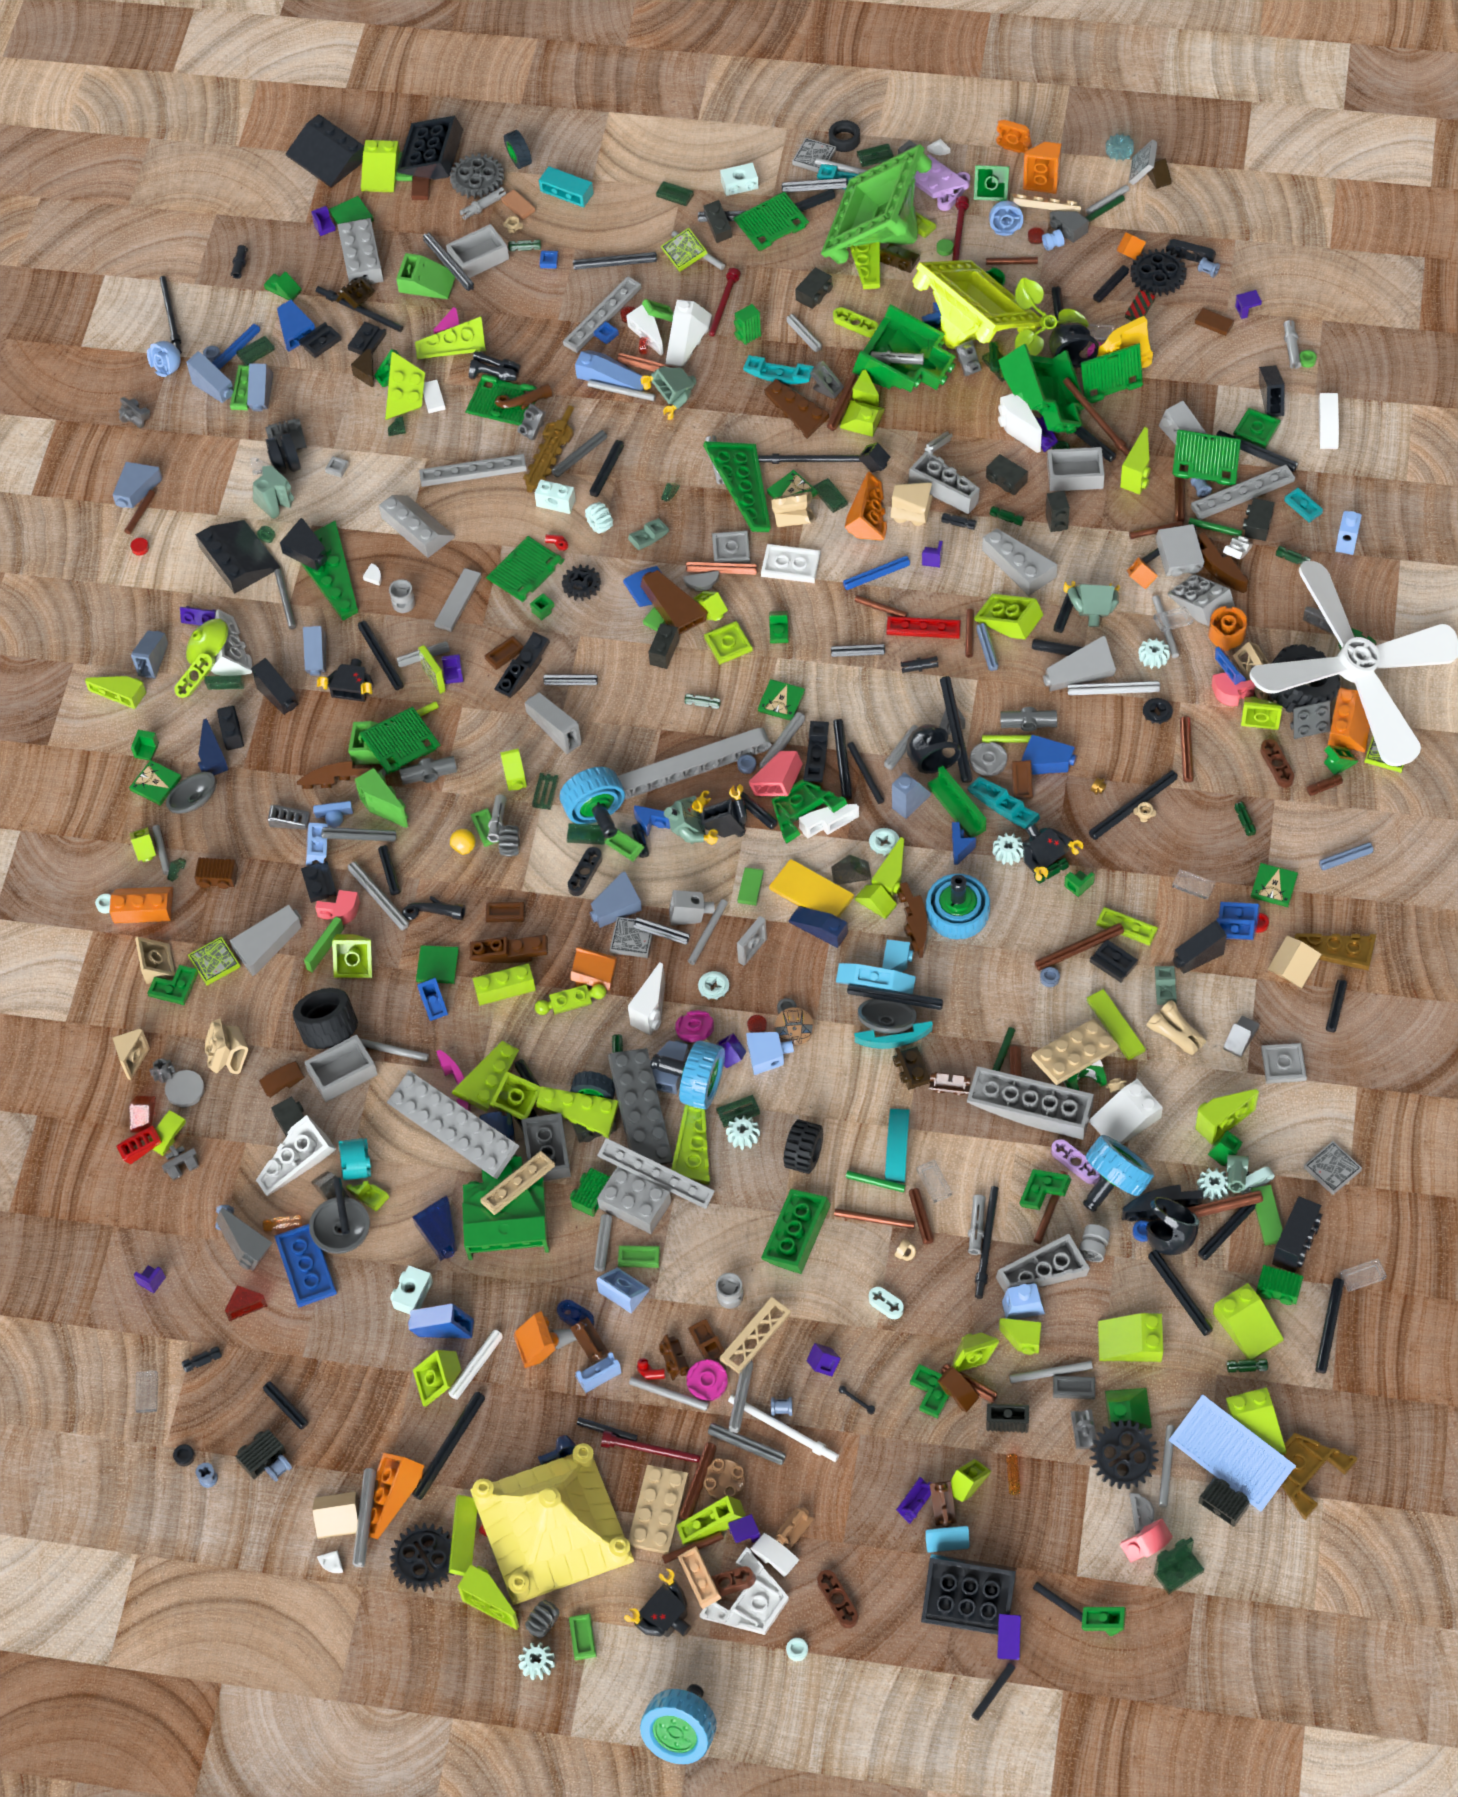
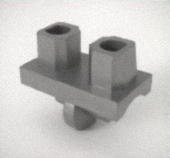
[955,340,982,376]
[118,397,150,428]
[517,404,546,440]
[162,1145,199,1180]
[1071,1409,1097,1449]

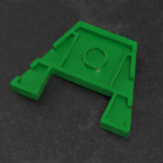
[771,779,847,844]

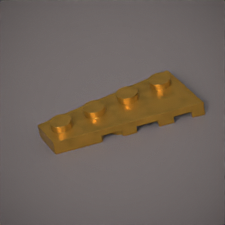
[1295,933,1377,971]

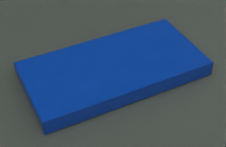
[274,1224,337,1308]

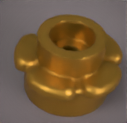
[1090,777,1107,795]

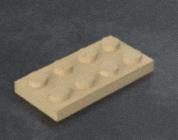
[1031,1019,1118,1085]
[628,1465,689,1554]

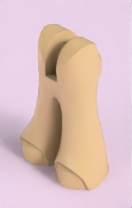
[1147,1000,1206,1055]

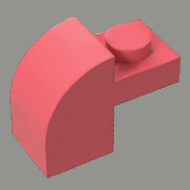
[1211,672,1255,706]
[315,890,360,925]
[1120,1518,1173,1563]

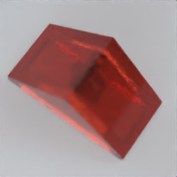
[129,1096,156,1133]
[225,1285,267,1322]

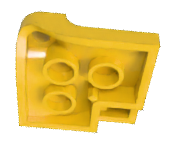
[1097,316,1153,368]

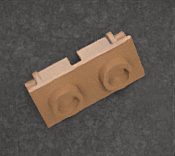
[773,1507,814,1551]

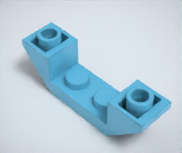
[836,963,916,994]

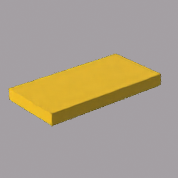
[769,859,854,918]

